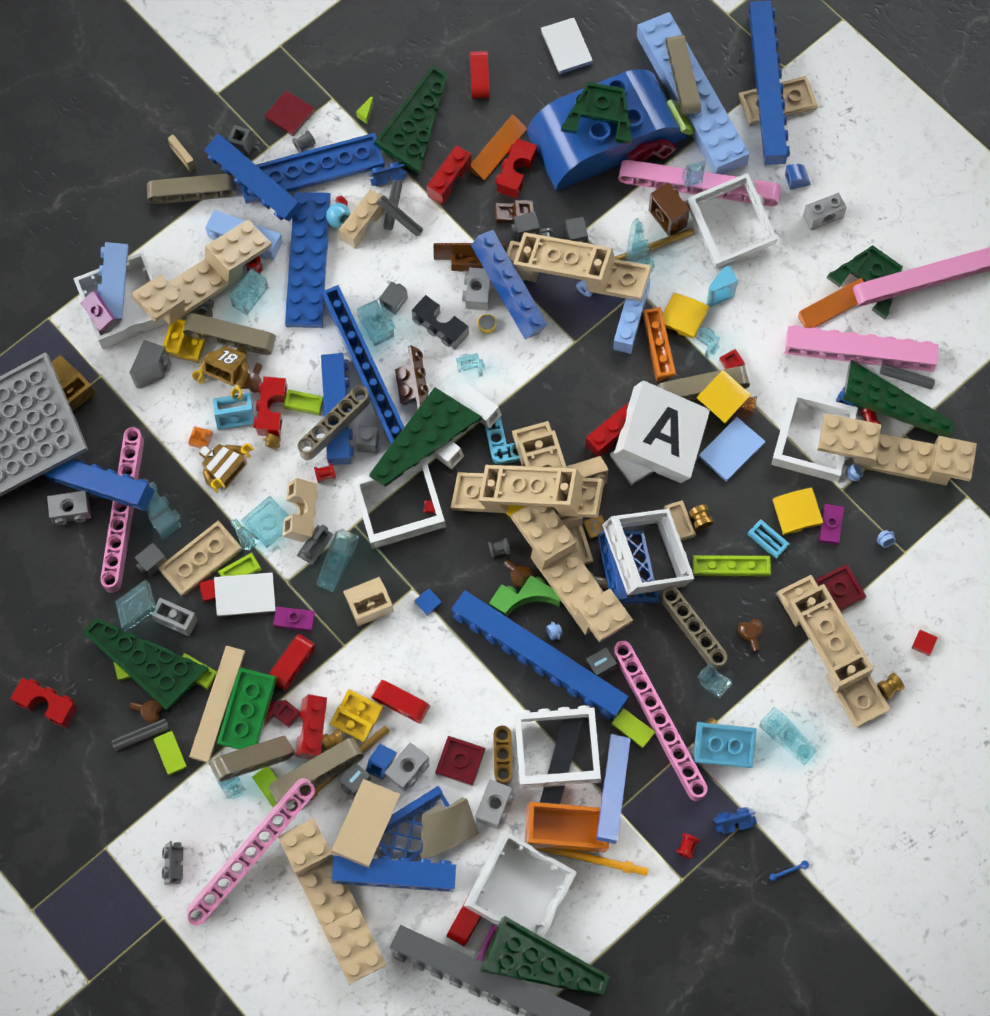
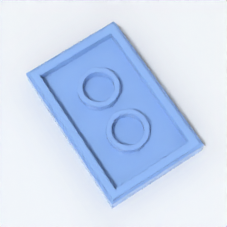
[698,417,765,482]

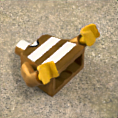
[192,346,249,401]
[199,443,255,493]

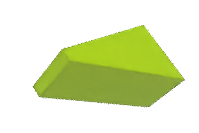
[356,97,373,124]

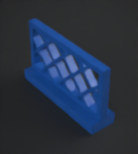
[597,529,659,604]
[379,785,450,860]

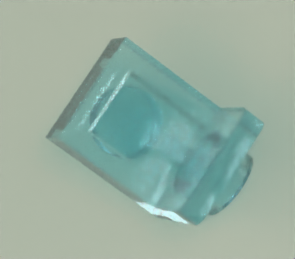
[696,325,720,358]
[456,353,485,377]
[698,664,732,698]

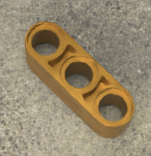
[493,725,513,786]

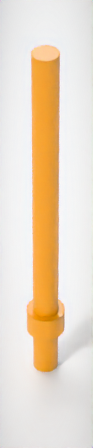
[533,847,649,876]

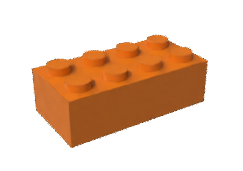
[525,802,609,853]

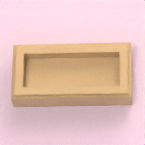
[168,135,196,171]
[664,500,696,541]

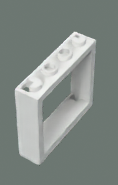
[686,173,778,269]
[771,390,860,482]
[352,459,446,549]
[602,509,695,595]
[515,706,601,789]

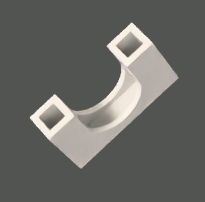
[432,382,501,470]

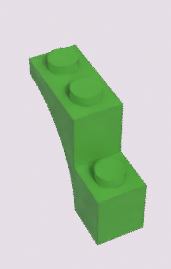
[489,576,563,617]

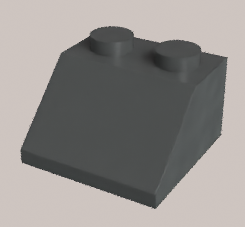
[129,340,172,388]

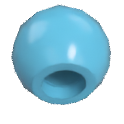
[326,203,351,229]

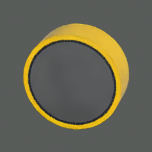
[478,314,496,334]

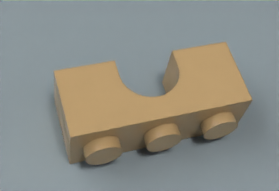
[339,189,385,249]
[282,478,318,542]

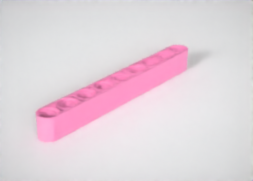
[618,160,781,207]
[853,247,990,306]
[101,427,144,593]
[614,641,707,802]
[186,778,315,926]

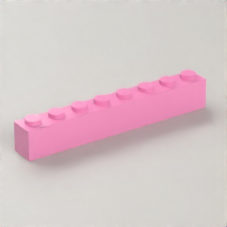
[784,325,939,372]

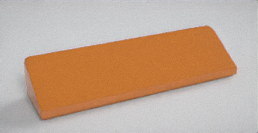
[470,115,527,181]
[798,278,864,329]
[642,307,676,382]

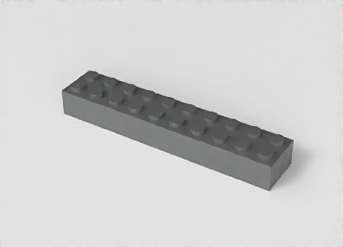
[389,925,591,1016]

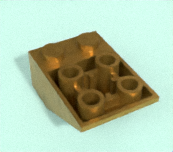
[52,355,95,412]

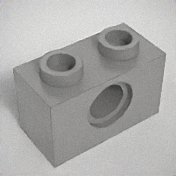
[803,192,847,230]
[462,267,491,311]
[47,491,91,525]
[151,598,198,636]
[385,742,430,791]
[475,779,514,829]

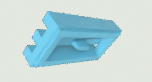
[747,519,790,559]

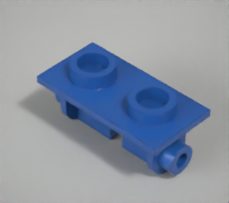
[368,162,407,187]
[713,807,757,835]

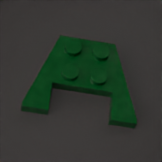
[561,82,632,145]
[826,245,903,320]

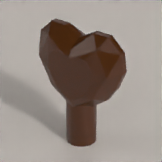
[242,363,263,393]
[504,559,534,587]
[737,619,763,652]
[130,699,163,724]

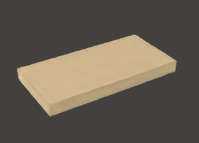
[738,76,818,126]
[158,520,243,598]
[331,779,400,868]

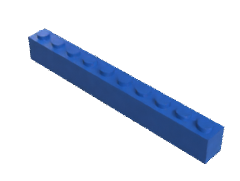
[749,1,790,165]
[322,285,404,446]
[451,590,629,720]

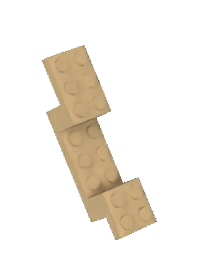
[131,219,272,325]
[507,232,652,301]
[817,413,977,485]
[512,421,593,565]
[451,465,604,518]
[511,506,633,642]
[777,575,890,729]
[278,818,387,985]

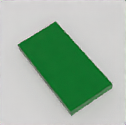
[217,667,278,750]

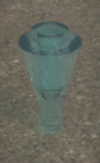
[231,518,258,550]

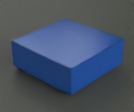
[414,588,442,616]

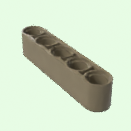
[665,35,701,115]
[147,174,236,204]
[183,313,276,355]
[657,366,750,401]
[297,386,370,460]
[662,587,727,671]
[209,735,295,782]
[269,738,364,803]

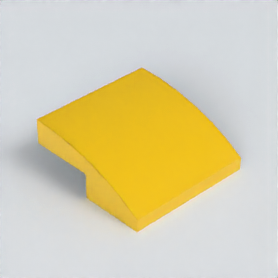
[663,293,710,339]
[162,319,206,363]
[697,370,751,423]
[772,488,823,535]
[329,689,384,742]

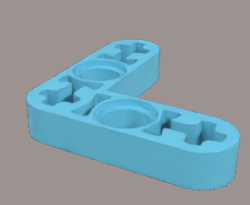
[484,417,520,465]

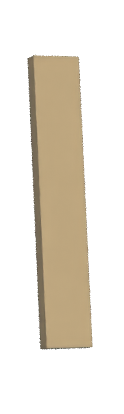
[189,646,246,763]

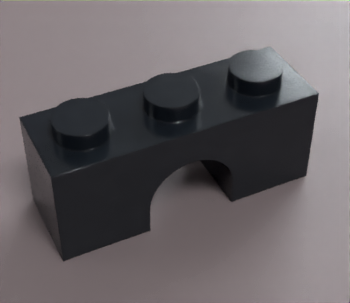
[411,295,469,349]

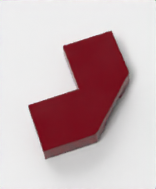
[627,139,677,162]
[263,700,300,729]

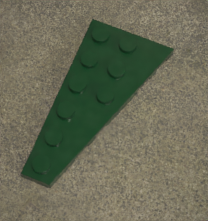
[374,65,448,175]
[843,360,954,438]
[369,387,482,487]
[83,618,209,711]
[480,916,610,996]

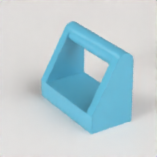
[706,265,738,307]
[213,393,254,430]

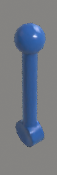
[769,860,809,882]

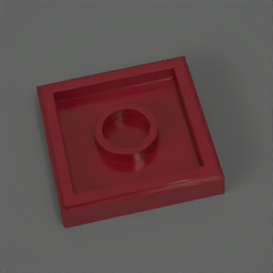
[264,90,315,136]
[815,564,867,611]
[435,736,486,786]

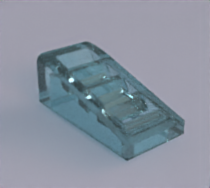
[682,161,705,186]

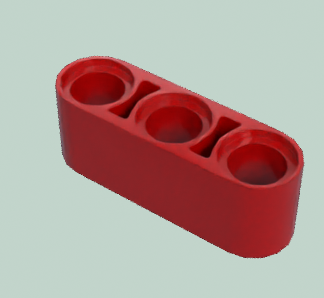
[470,51,490,99]
[269,634,316,691]
[371,680,431,724]
[446,893,482,947]

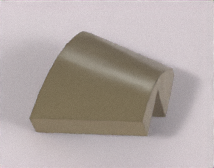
[419,797,479,859]

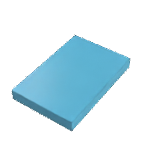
[693,722,757,768]

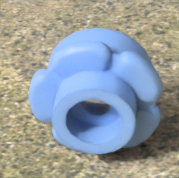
[846,464,863,482]
[877,530,896,548]
[546,622,563,641]

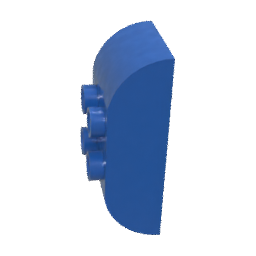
[527,69,687,191]

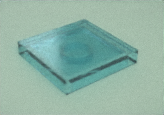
[241,496,289,548]
[115,580,156,631]

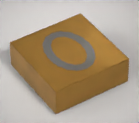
[583,515,605,540]

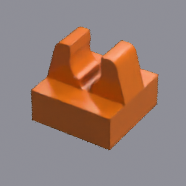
[188,426,213,449]

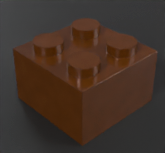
[648,182,690,236]

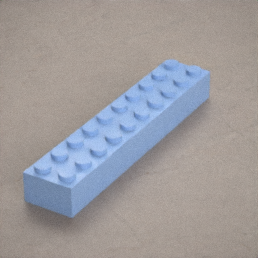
[637,12,750,175]

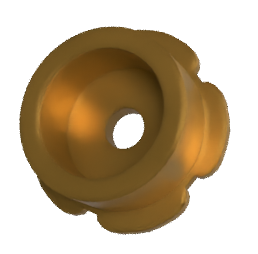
[263,433,281,450]

